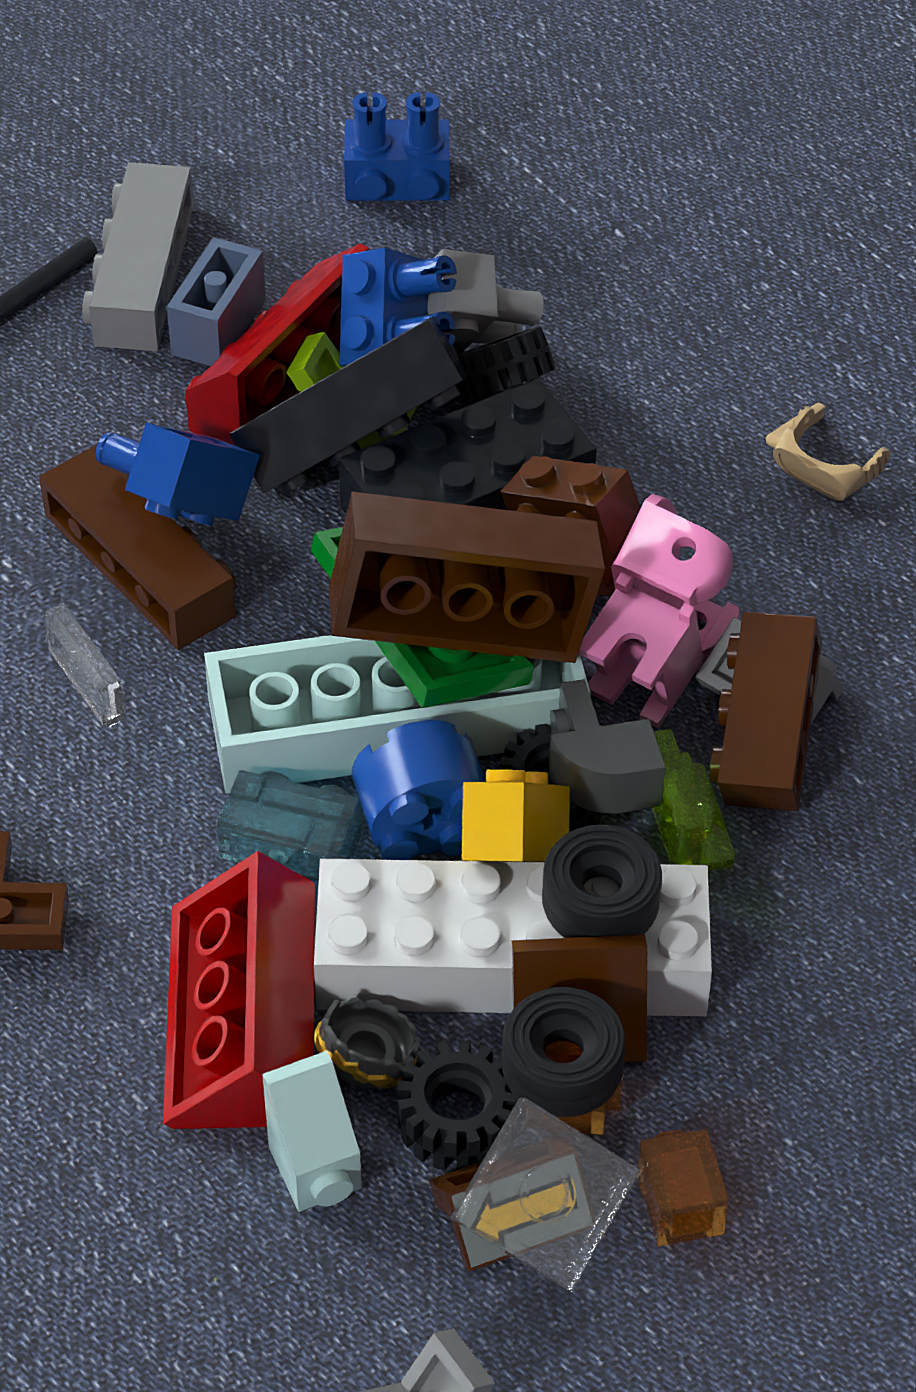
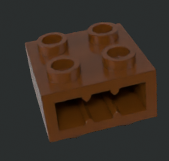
[501,456,641,597]

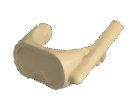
[766,403,891,501]

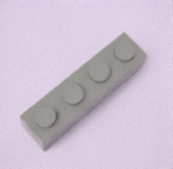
[82,162,194,352]

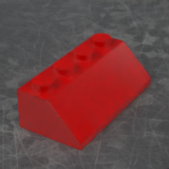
[185,243,369,446]
[163,851,315,1129]

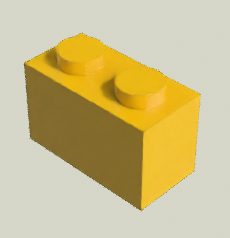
[462,770,570,862]

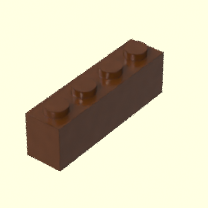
[39,445,237,650]

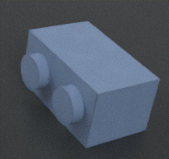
[167,237,266,366]

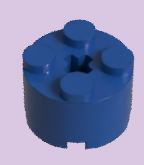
[352,720,486,860]

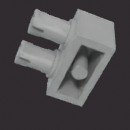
[427,249,543,355]

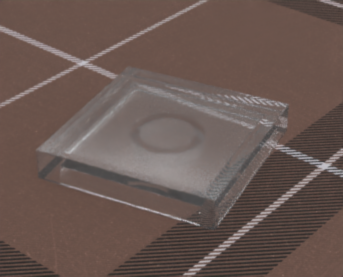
[450,1097,640,1291]

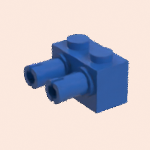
[344,92,450,201]
[339,248,457,367]
[95,422,260,526]

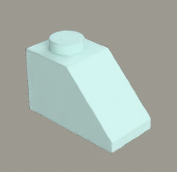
[263,1051,362,1212]

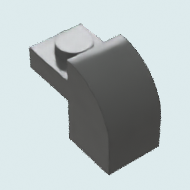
[548,679,665,813]

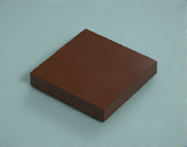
[512,935,647,1063]

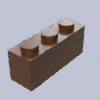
[710,612,822,812]

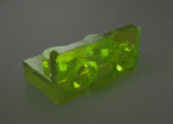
[652,729,735,871]

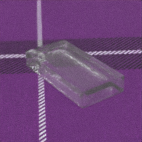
[44,602,126,727]

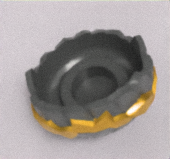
[315,997,420,1089]

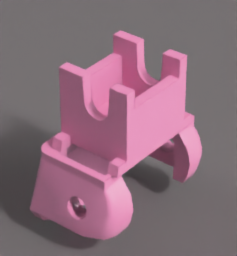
[578,494,740,729]

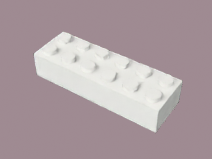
[314,859,712,1017]

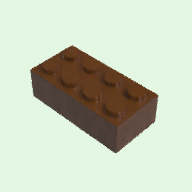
[329,491,605,663]

